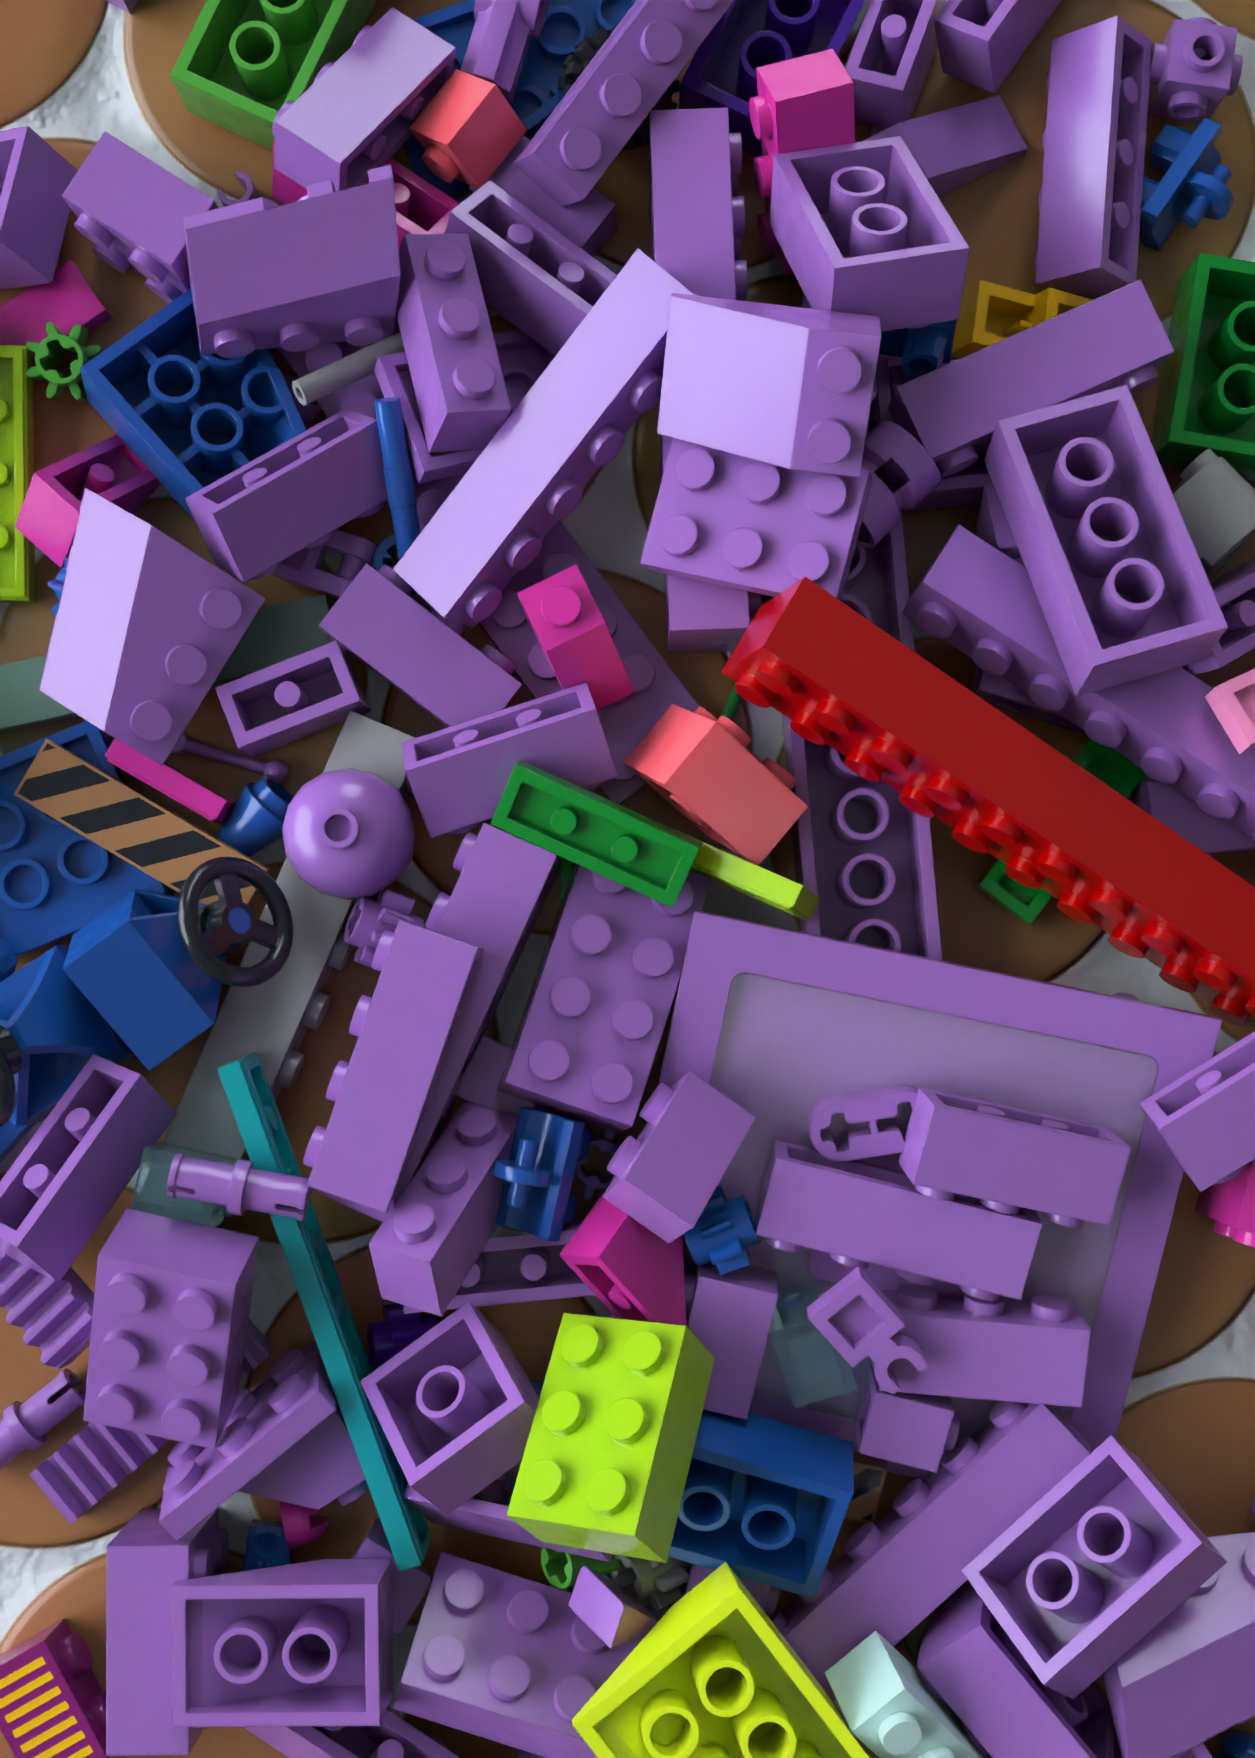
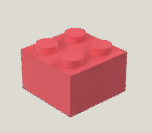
[623,704,808,866]

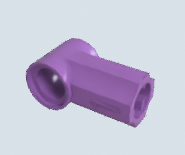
[460,0,550,102]

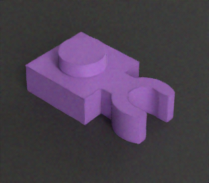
[806,1266,927,1394]

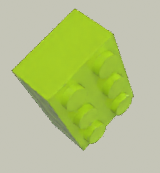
[507,1313,715,1563]

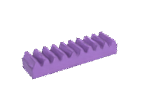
[0,1249,94,1369]
[29,1318,275,1524]

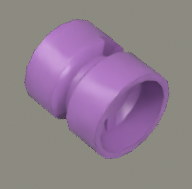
[857,420,941,548]

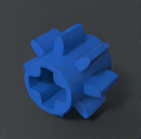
[684,1185,761,1276]

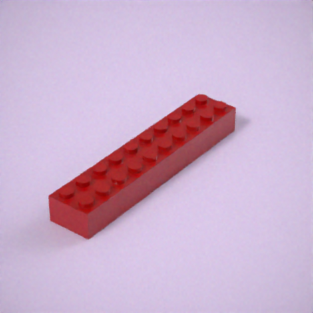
[721,577,1255,1027]

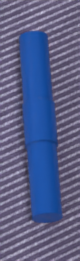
[374,397,420,560]

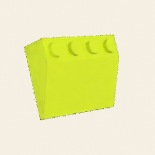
[572,1562,876,1758]

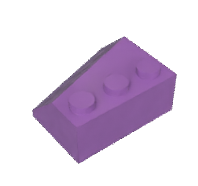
[183,164,401,358]
[39,488,266,765]
[1102,1532,1255,1758]

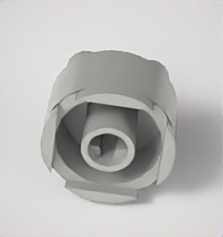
[1172,448,1255,580]

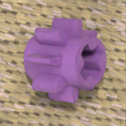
[344,889,424,967]

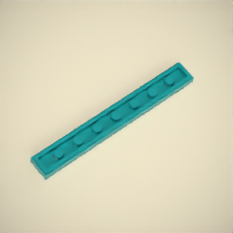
[217,1052,432,1573]

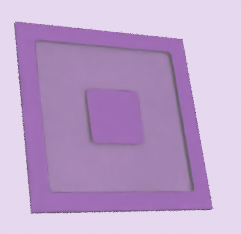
[609,910,1222,1480]

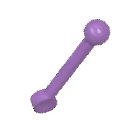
[170,732,289,783]

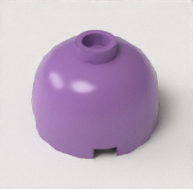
[282,768,417,900]

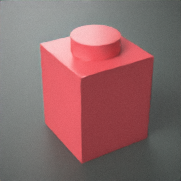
[409,69,528,189]

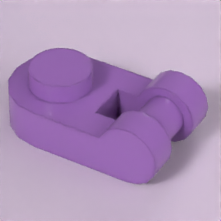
[272,529,378,601]

